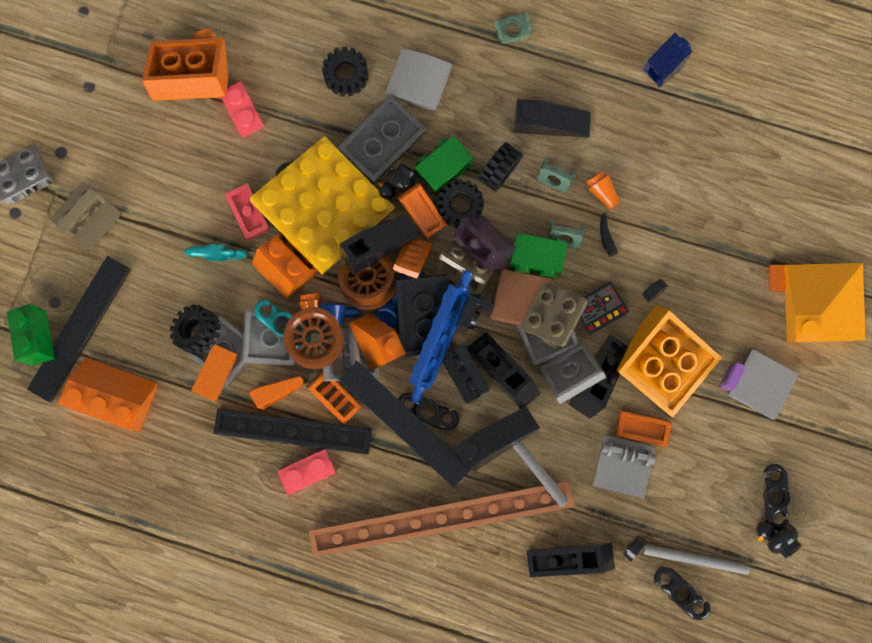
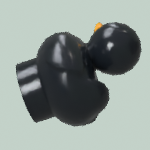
[378,163,417,200]
[756,521,802,559]

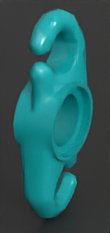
[184,244,248,261]
[254,299,311,349]

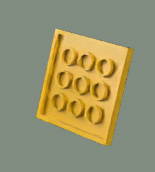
[250,136,395,275]

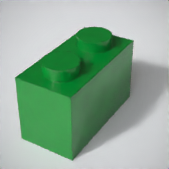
[415,135,474,196]
[510,233,568,279]
[7,304,55,367]

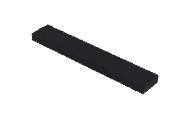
[27,256,131,403]
[339,361,470,488]
[213,408,372,455]

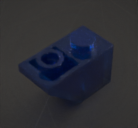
[643,32,693,88]

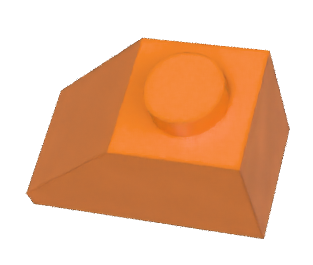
[348,313,406,371]

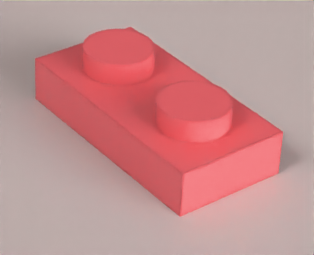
[221,81,264,138]
[225,183,271,241]
[277,449,337,495]

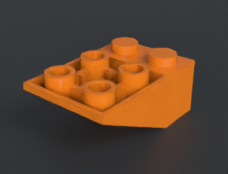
[252,232,319,299]

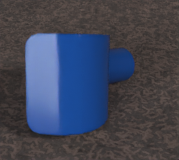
[375,294,398,329]
[320,301,358,327]

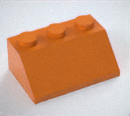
[142,37,229,101]
[58,358,159,432]

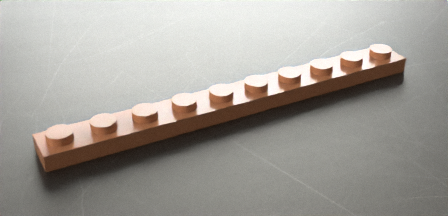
[309,481,574,557]

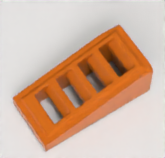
[393,238,432,278]
[306,370,362,424]
[248,376,306,410]

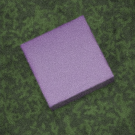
[720,362,746,391]

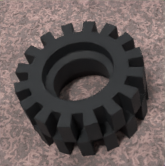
[322,47,369,97]
[479,142,523,192]
[438,179,484,229]
[170,304,221,355]

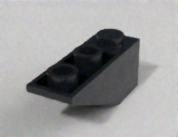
[340,215,420,275]

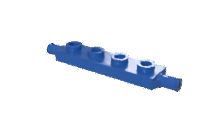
[409,270,474,404]

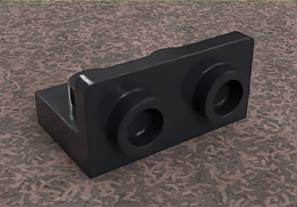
[456,294,495,334]
[442,344,490,404]

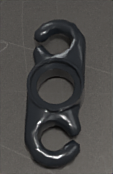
[398,392,459,431]
[763,464,791,531]
[654,567,711,620]

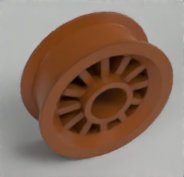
[338,256,397,310]
[283,308,344,369]

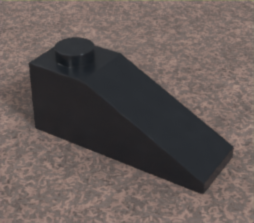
[514,99,591,138]
[467,332,541,409]
[568,334,629,419]
[454,406,541,471]
[527,542,615,577]

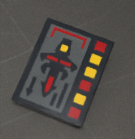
[579,281,629,335]

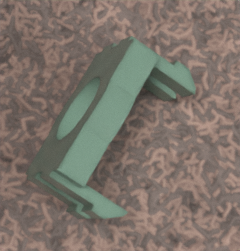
[494,12,533,44]
[537,157,577,193]
[548,218,586,249]

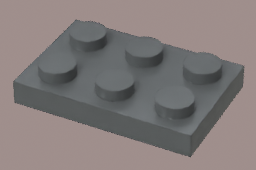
[337,95,427,184]

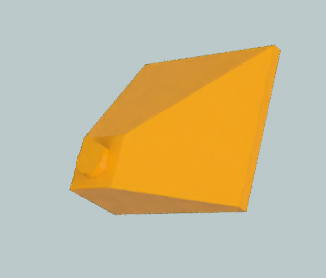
[784,263,866,342]
[617,305,722,418]

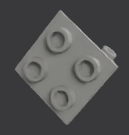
[0,144,54,204]
[593,435,656,498]

